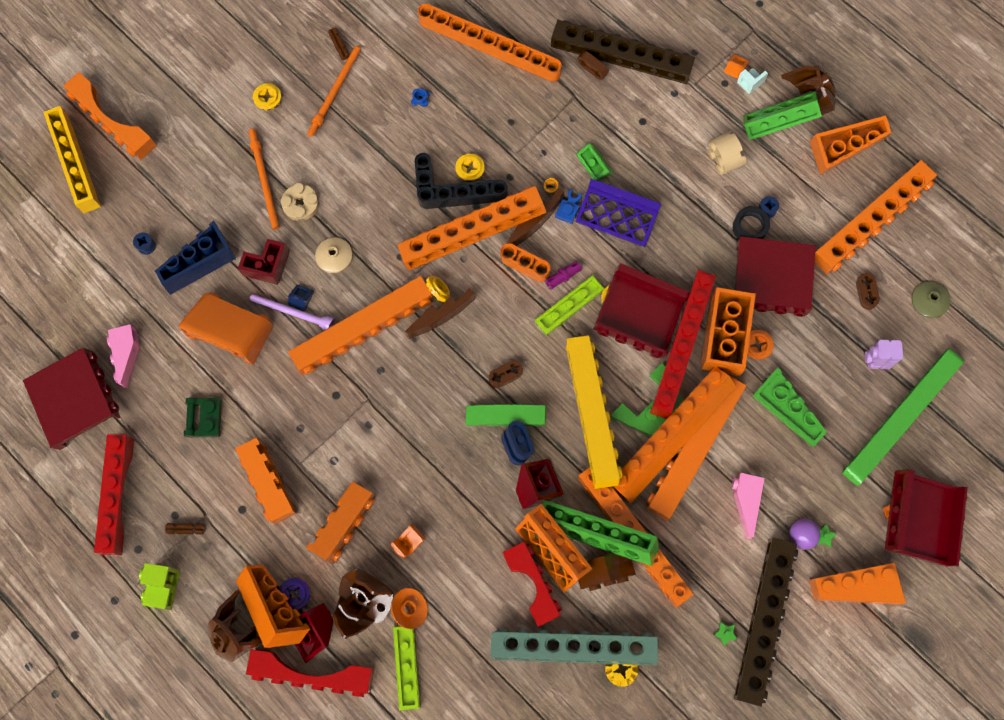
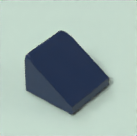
[288,284,314,311]

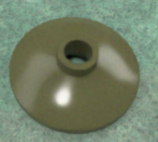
[912,281,950,318]

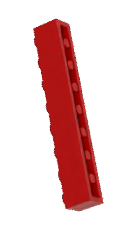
[650,270,716,419]

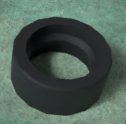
[733,206,770,239]

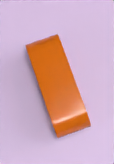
[500,243,550,282]

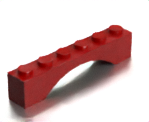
[94,434,134,555]
[245,649,374,697]

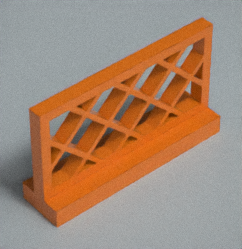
[515,504,592,593]

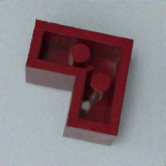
[238,239,290,285]

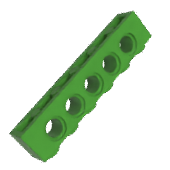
[542,500,659,566]

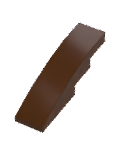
[507,188,564,246]
[405,288,475,339]

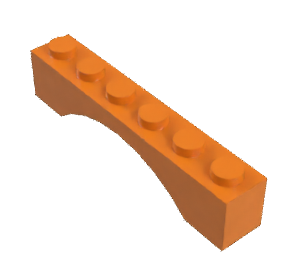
[63,72,156,160]

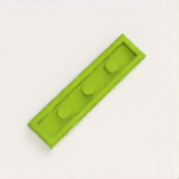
[535,275,605,336]
[393,626,420,711]

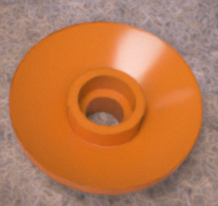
[391,588,428,629]

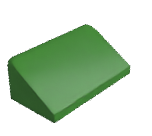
[576,143,614,181]

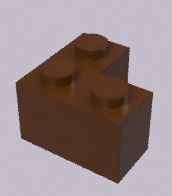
[578,554,636,591]

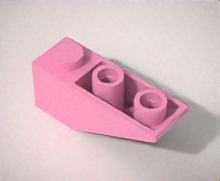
[107,324,140,388]

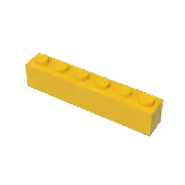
[43,106,101,214]

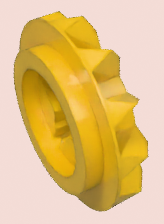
[253,83,282,111]
[455,154,485,182]
[426,275,450,302]
[605,664,638,687]

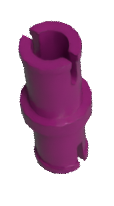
[545,260,582,290]

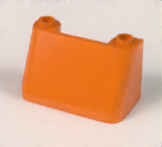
[178,292,273,365]

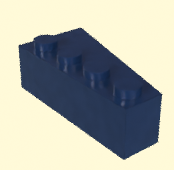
[155,220,236,295]

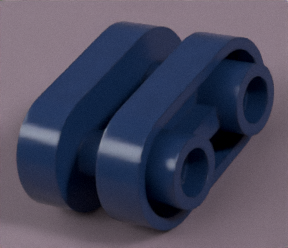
[501,421,534,466]

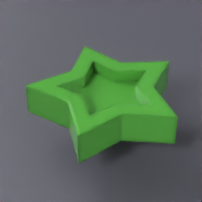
[817,524,837,547]
[713,622,737,646]

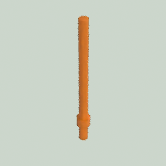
[306,46,361,137]
[248,129,280,230]

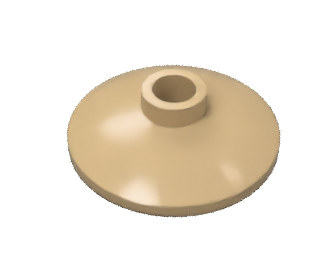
[315,238,352,273]

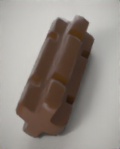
[328,28,350,60]
[165,523,205,535]

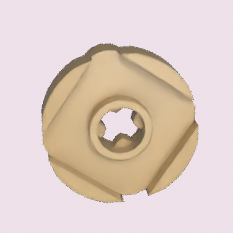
[280,183,318,221]

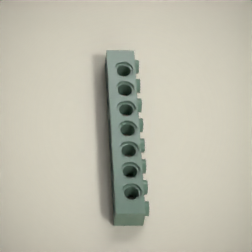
[491,629,658,666]

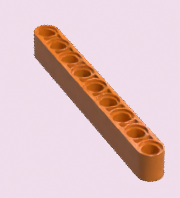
[418,4,562,82]

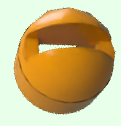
[544,178,559,193]

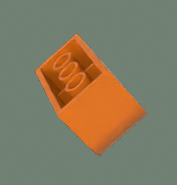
[700,287,756,376]

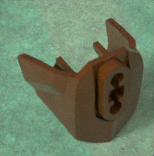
[781,65,836,124]
[332,568,394,639]
[208,590,262,662]

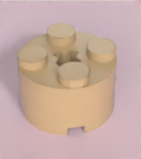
[707,131,746,175]

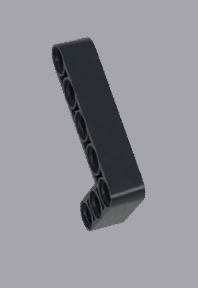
[415,153,508,209]

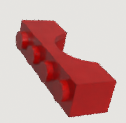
[502,542,562,627]

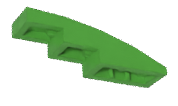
[465,405,547,427]

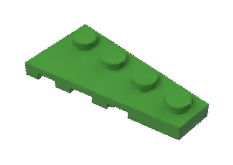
[752,367,827,447]

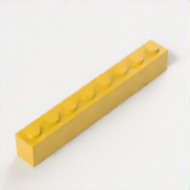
[566,335,622,489]

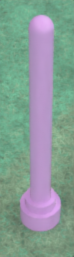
[250,294,335,331]

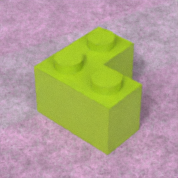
[139,563,180,610]

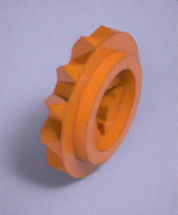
[747,330,774,360]

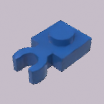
[555,189,581,224]

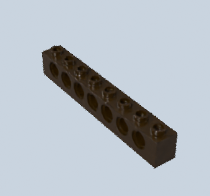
[551,19,695,84]
[733,537,798,707]

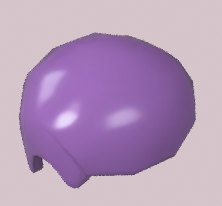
[789,518,820,550]

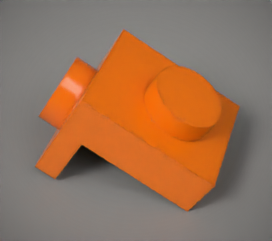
[390,524,426,559]

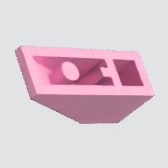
[732,473,764,539]

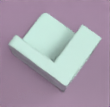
[737,68,768,94]

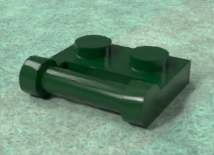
[183,398,222,438]

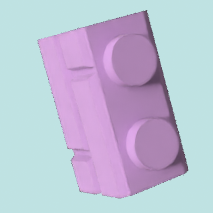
[865,340,903,369]

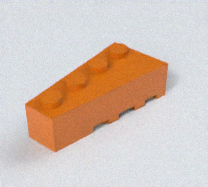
[809,116,892,175]
[235,437,297,524]
[306,481,375,564]
[809,563,906,605]
[236,565,310,648]

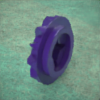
[279,578,311,610]

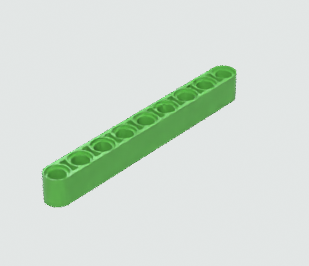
[842,348,965,486]

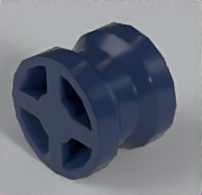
[758,196,779,219]
[133,232,156,255]

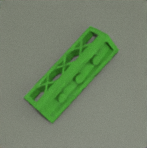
[743,91,822,140]

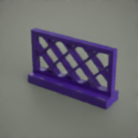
[575,179,661,247]

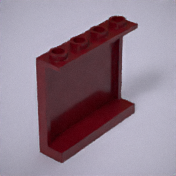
[734,236,816,317]
[593,263,690,359]
[23,348,120,450]
[884,469,968,567]

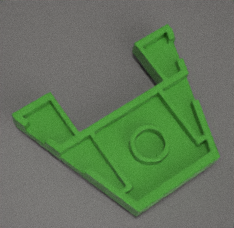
[610,363,684,437]

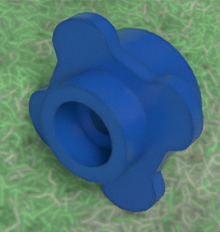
[411,88,430,107]

